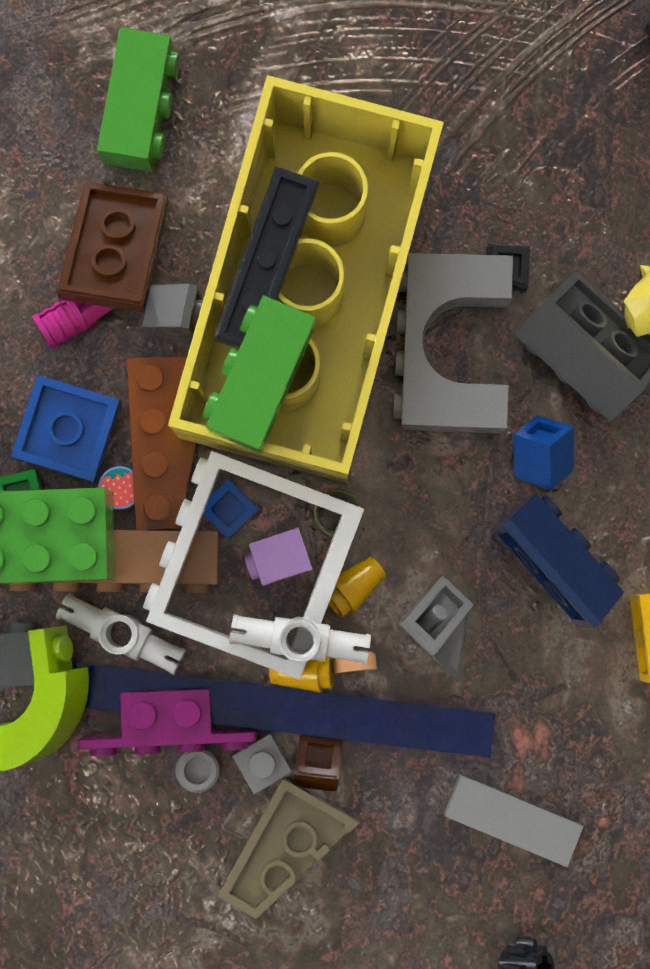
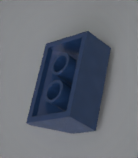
[491,493,624,628]

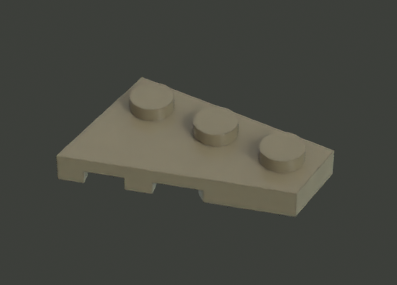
[217,777,360,919]

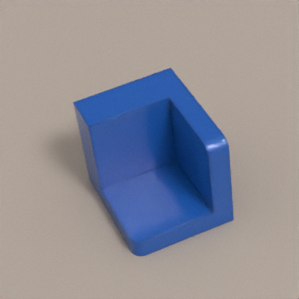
[513,415,574,490]

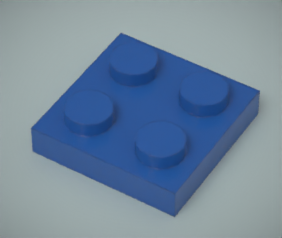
[10,375,122,483]

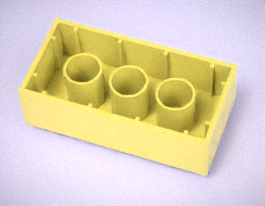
[168,75,444,484]

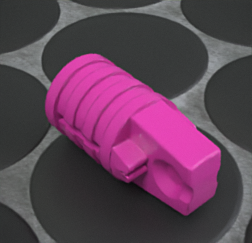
[32,300,113,350]

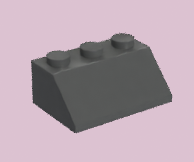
[515,271,650,422]

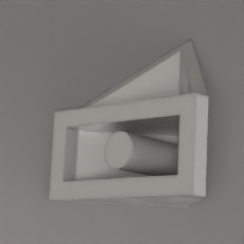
[397,575,474,683]

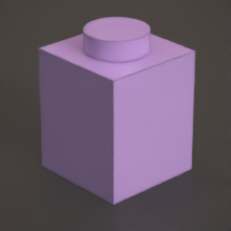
[244,527,313,586]

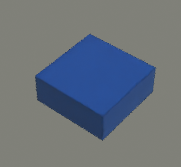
[203,479,259,540]

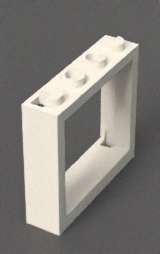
[143,451,364,680]

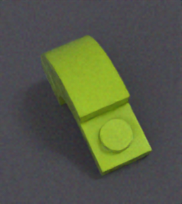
[0,625,89,771]

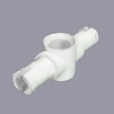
[56,593,186,675]
[229,614,371,664]

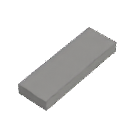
[444,774,584,868]

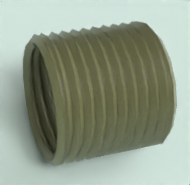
[314,489,361,537]

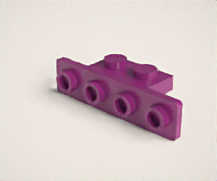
[78,688,258,757]

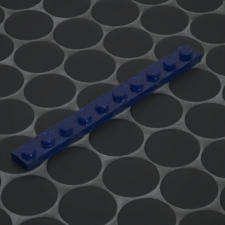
[72,661,495,758]

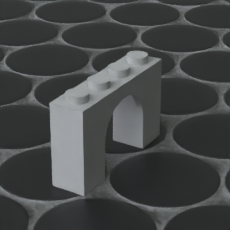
[394,253,513,434]

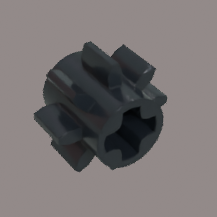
[498,937,555,969]

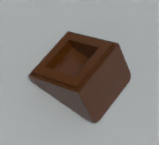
[294,734,343,791]

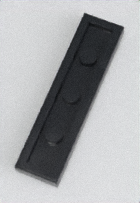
[214,166,319,349]

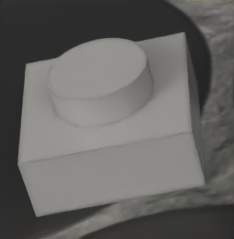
[232,732,292,794]

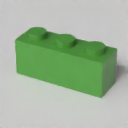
[97,27,180,172]
[202,295,316,454]

